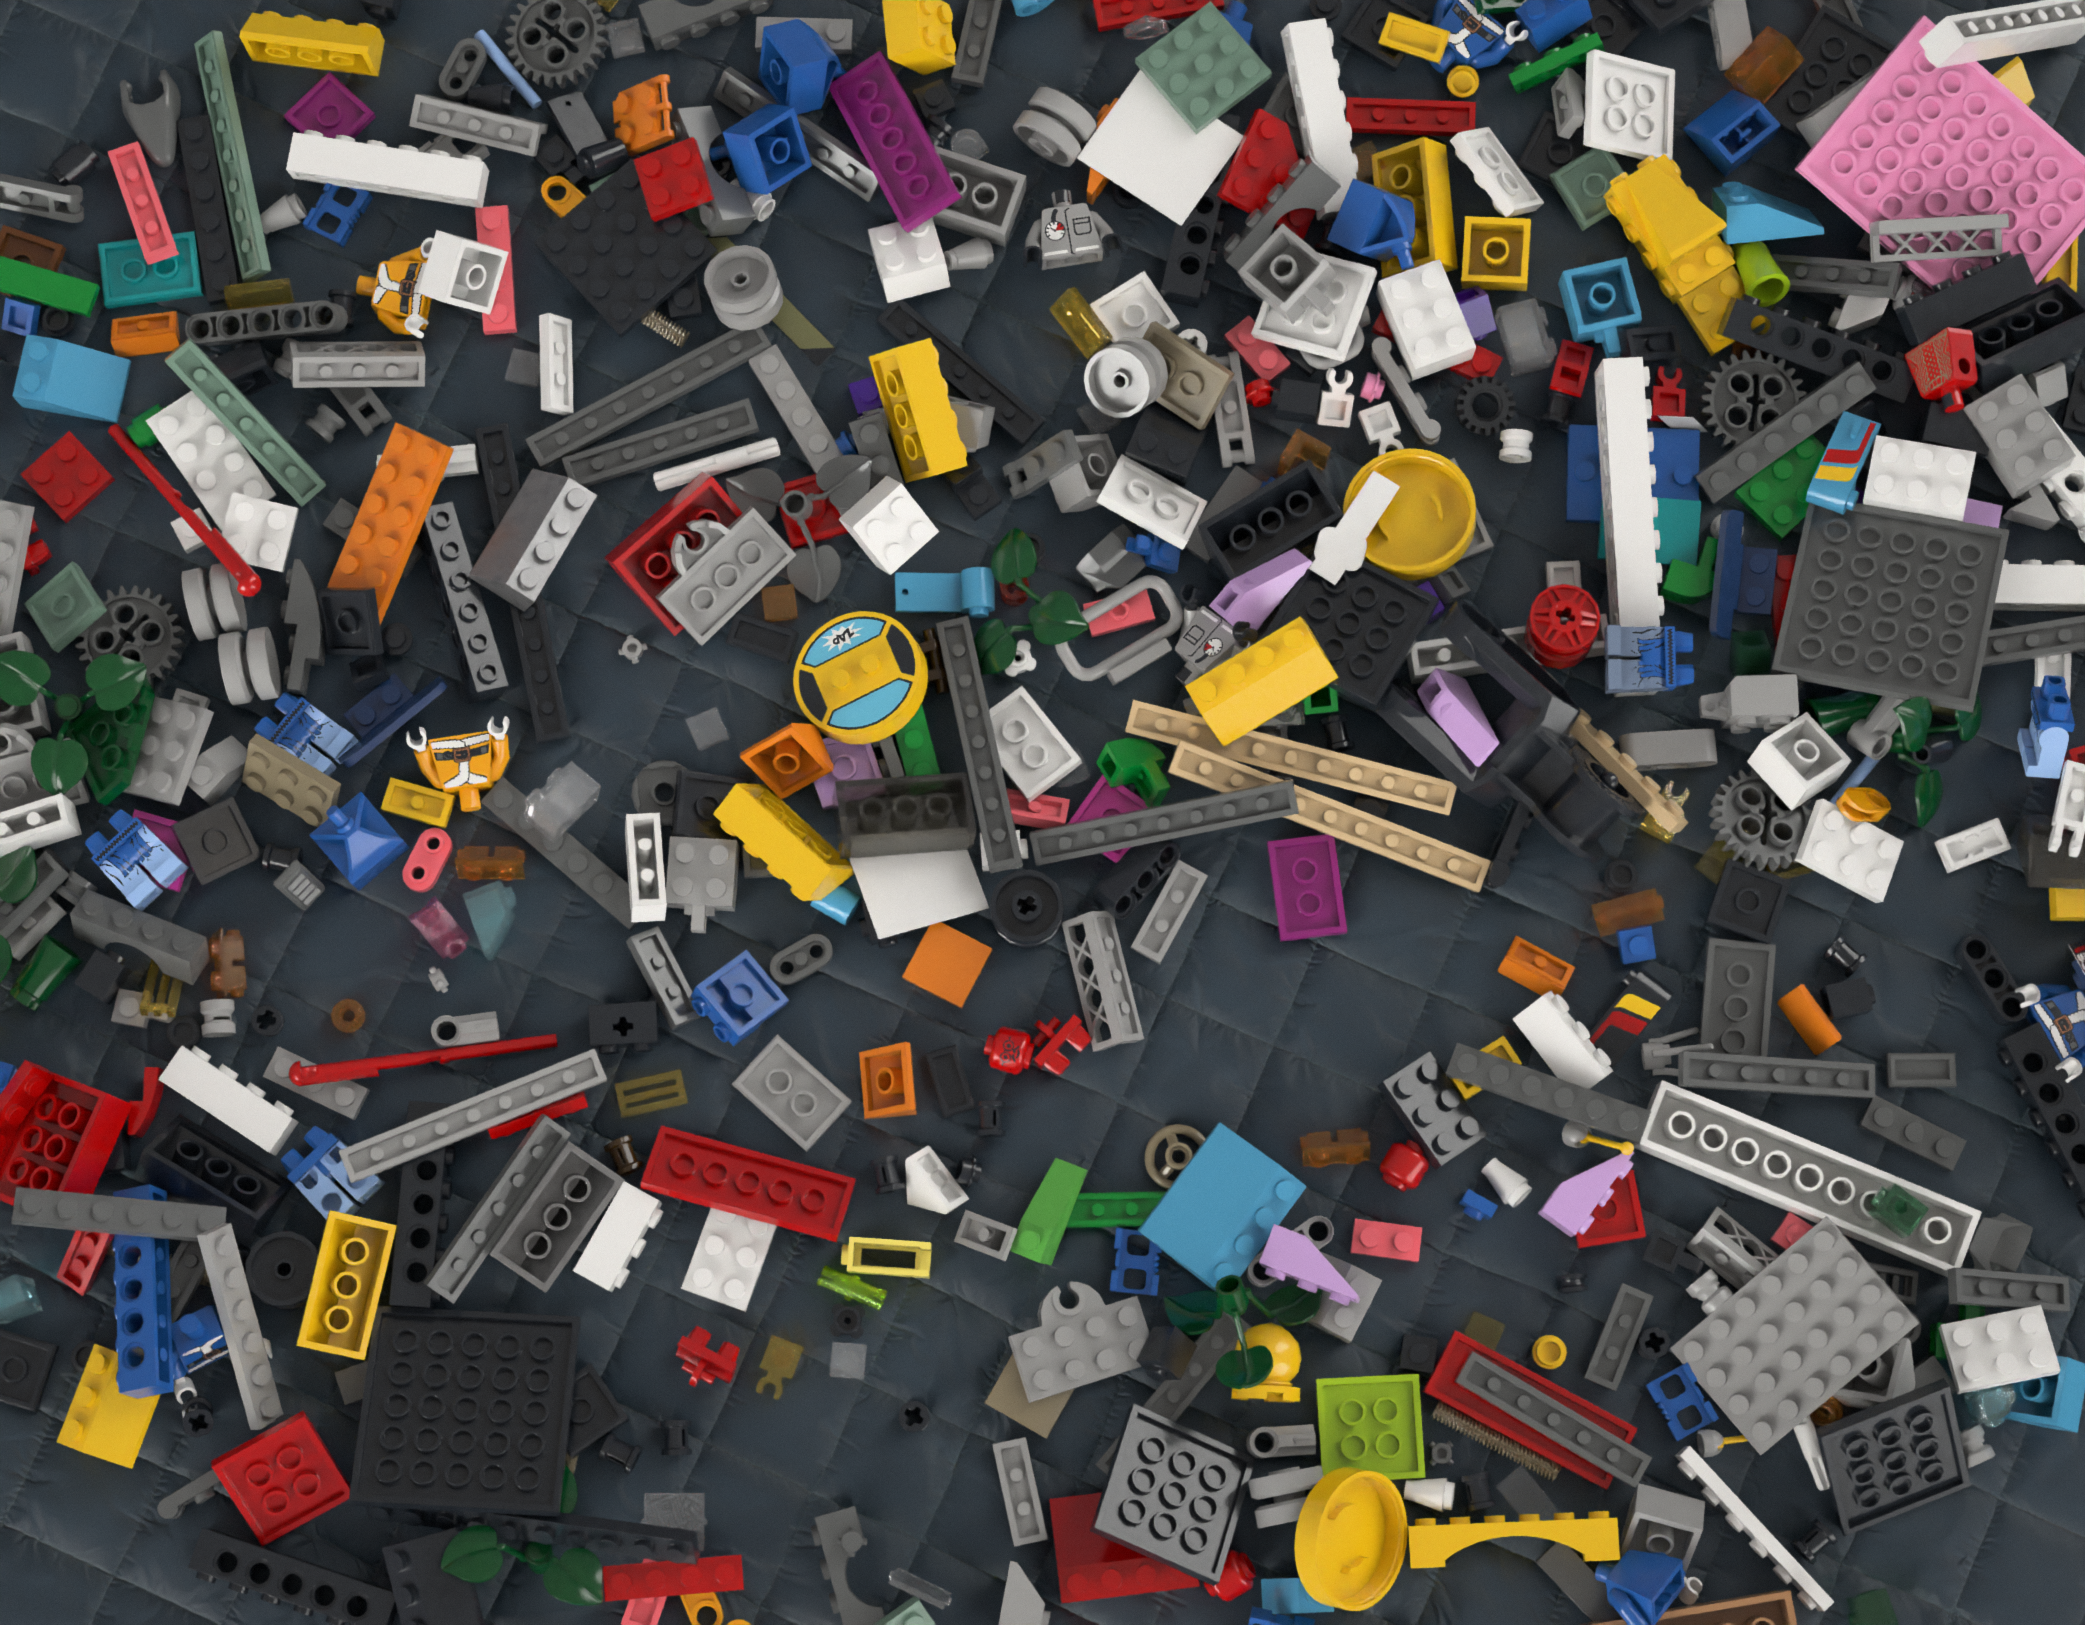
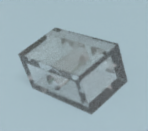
[1495,297,1557,377]
[523,761,601,843]

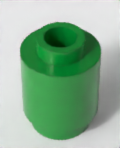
[126,403,168,449]

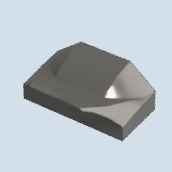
[1075,524,1146,593]
[1968,1212,2033,1273]

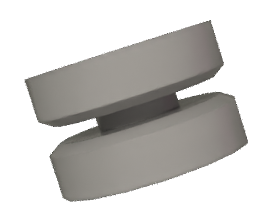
[1013,87,1097,167]
[704,245,783,331]
[1084,337,1168,418]
[181,563,248,641]
[218,627,282,705]
[1248,1465,1324,1528]

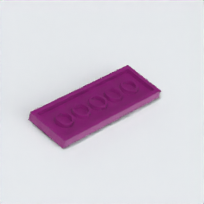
[829,50,962,233]

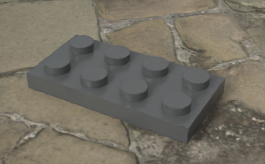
[1699,938,1776,1057]

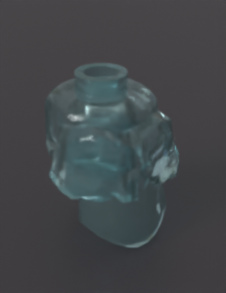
[1963,1383,2018,1427]

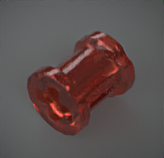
[1000,578,1029,607]

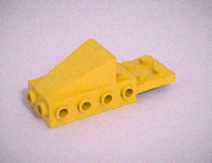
[1603,154,1765,356]

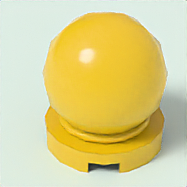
[1231,1323,1302,1403]

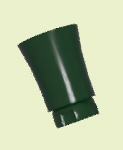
[1803,690,1879,737]
[9,934,83,1011]

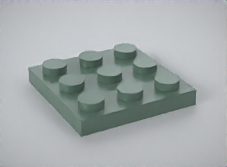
[1135,1,1272,134]

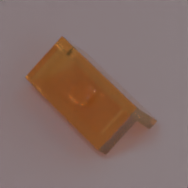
[1277,428,1332,476]

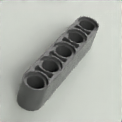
[185,300,348,346]

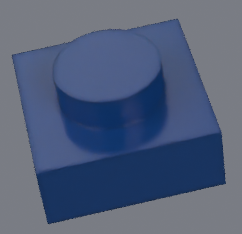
[1,296,41,336]
[1616,924,1656,964]
[1458,1189,1498,1221]

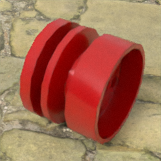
[1524,584,1601,669]

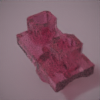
[408,896,469,959]

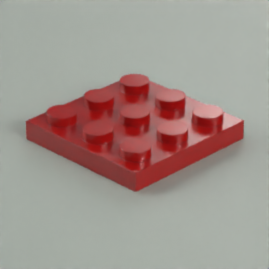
[211,1411,351,1546]

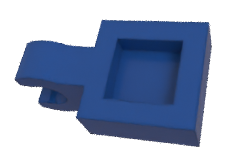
[1125,533,1181,574]

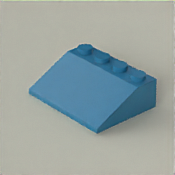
[1137,1122,1307,1292]

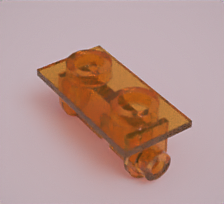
[455,846,526,881]
[1591,888,1665,937]
[208,928,247,999]
[1300,1128,1371,1168]

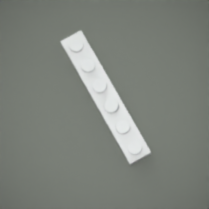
[1675,1446,1834,1612]

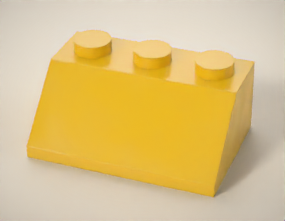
[56,1344,161,1469]

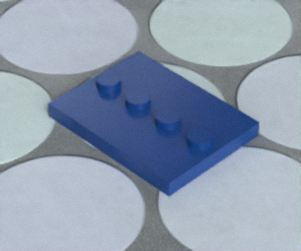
[1566,424,1700,523]

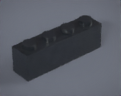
[1895,250,2038,345]

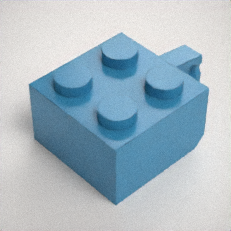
[1558,257,1642,359]

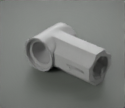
[1847,696,1904,760]
[431,1011,500,1048]
[1245,1424,1316,1459]

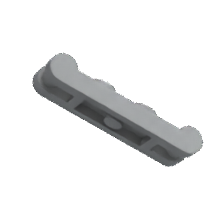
[1371,337,1441,446]
[1208,351,1255,468]

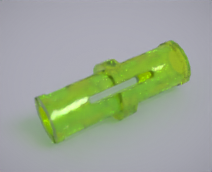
[817,1265,888,1311]

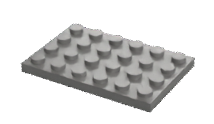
[1670,1216,1920,1455]

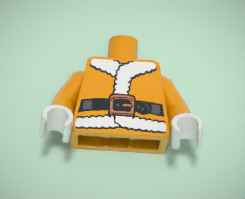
[356,238,434,339]
[406,716,510,812]

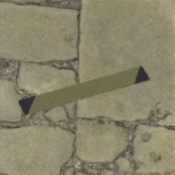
[705,234,835,366]

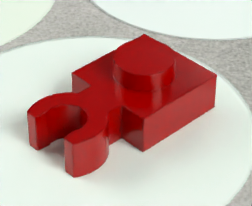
[1650,366,1686,422]

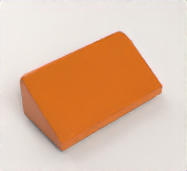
[111,311,180,358]
[1498,935,1575,996]
[1777,984,1842,1055]

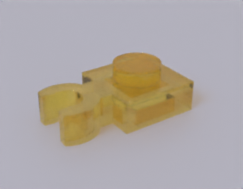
[1639,781,1690,844]
[756,1335,804,1400]

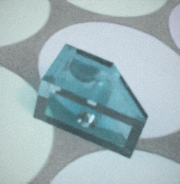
[462,880,518,961]
[0,1274,43,1324]

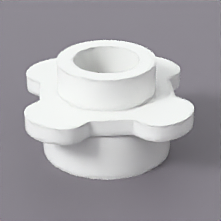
[1005,640,1036,677]

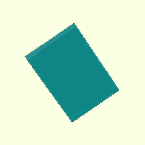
[98,231,203,309]
[1597,497,1701,566]

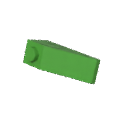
[1010,1158,1088,1265]

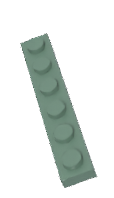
[165,337,326,507]

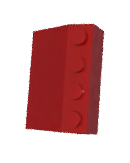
[604,472,742,636]
[0,1071,133,1231]
[1049,1492,1200,1603]

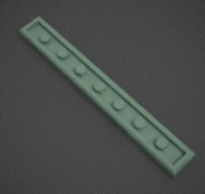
[194,30,271,283]

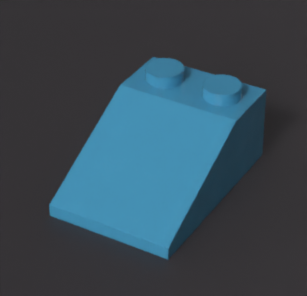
[1712,182,1824,244]
[12,334,131,423]

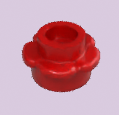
[1244,379,1274,407]

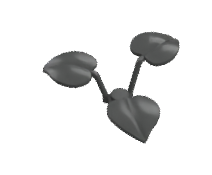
[726,455,872,603]

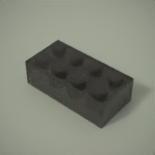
[832,772,977,859]

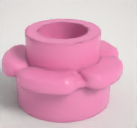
[1359,372,1385,403]

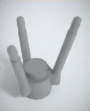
[1641,1027,1714,1077]

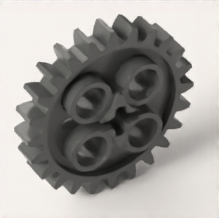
[505,0,610,89]
[1699,350,1807,448]
[75,585,185,688]
[1708,768,1813,872]

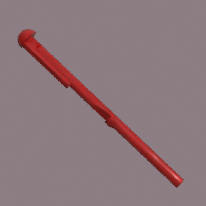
[108,424,261,597]
[288,1034,558,1087]

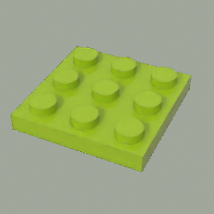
[1315,1374,1426,1480]

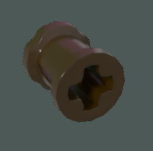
[604,1135,644,1177]

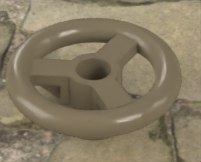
[1144,1124,1206,1190]

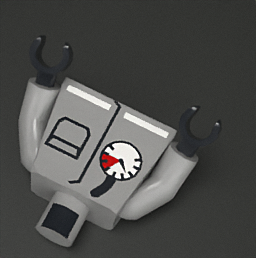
[1023,190,1123,270]
[1175,584,1258,686]

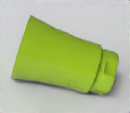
[1732,241,1790,307]

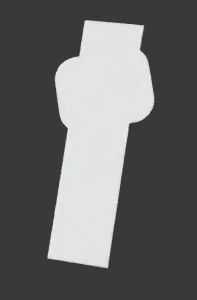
[1309,471,1400,585]

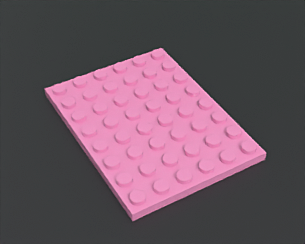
[1795,15,2085,290]

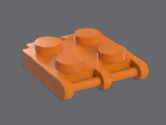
[612,74,675,156]

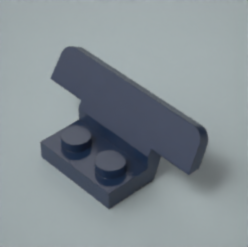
[1709,510,1778,641]
[338,673,447,768]

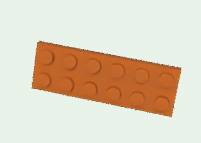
[327,422,454,626]

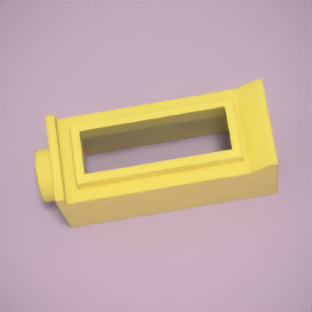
[841,1237,932,1279]

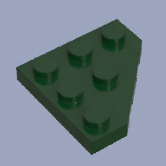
[66,677,155,806]

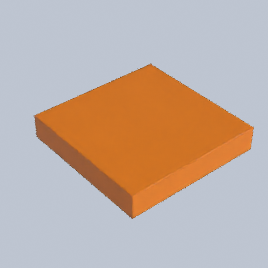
[902,922,993,1009]

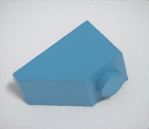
[1261,1577,1334,1614]

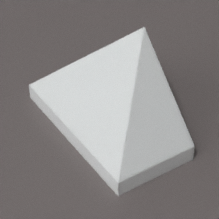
[905,1145,969,1214]

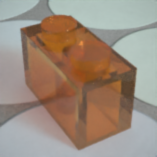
[1724,26,1805,105]

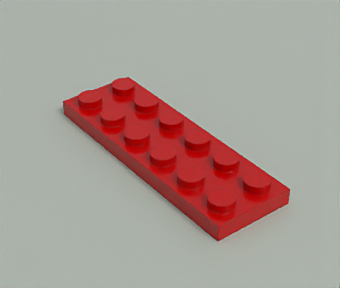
[640,1125,856,1242]
[1423,1330,1638,1490]

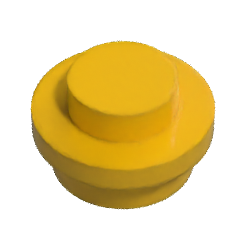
[1447,65,1479,98]
[1532,1335,1567,1369]

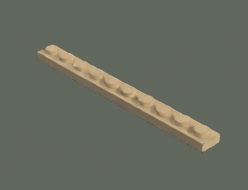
[1125,700,1457,816]
[1168,740,1491,892]

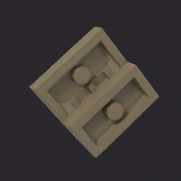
[985,1354,1075,1439]

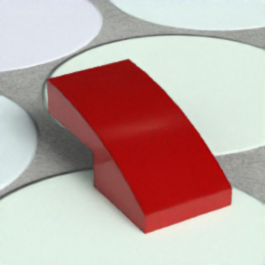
[1549,339,1594,398]
[128,1067,164,1138]

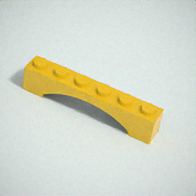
[1408,1511,1620,1568]

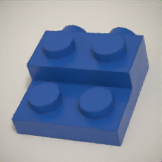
[691,950,789,1047]

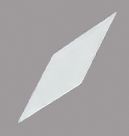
[1658,416,1708,432]

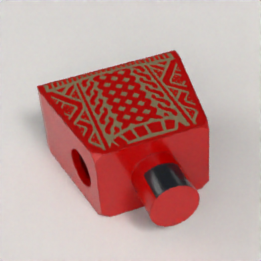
[1905,327,1978,413]

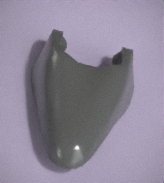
[120,69,181,168]

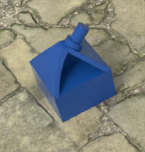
[758,19,847,115]
[709,103,812,195]
[1327,178,1415,270]
[310,792,410,891]

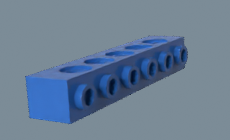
[112,1184,174,1399]

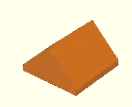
[740,723,834,800]
[859,1042,917,1119]

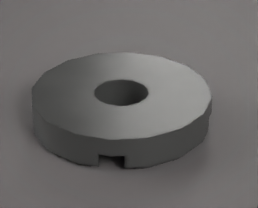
[631,760,689,827]

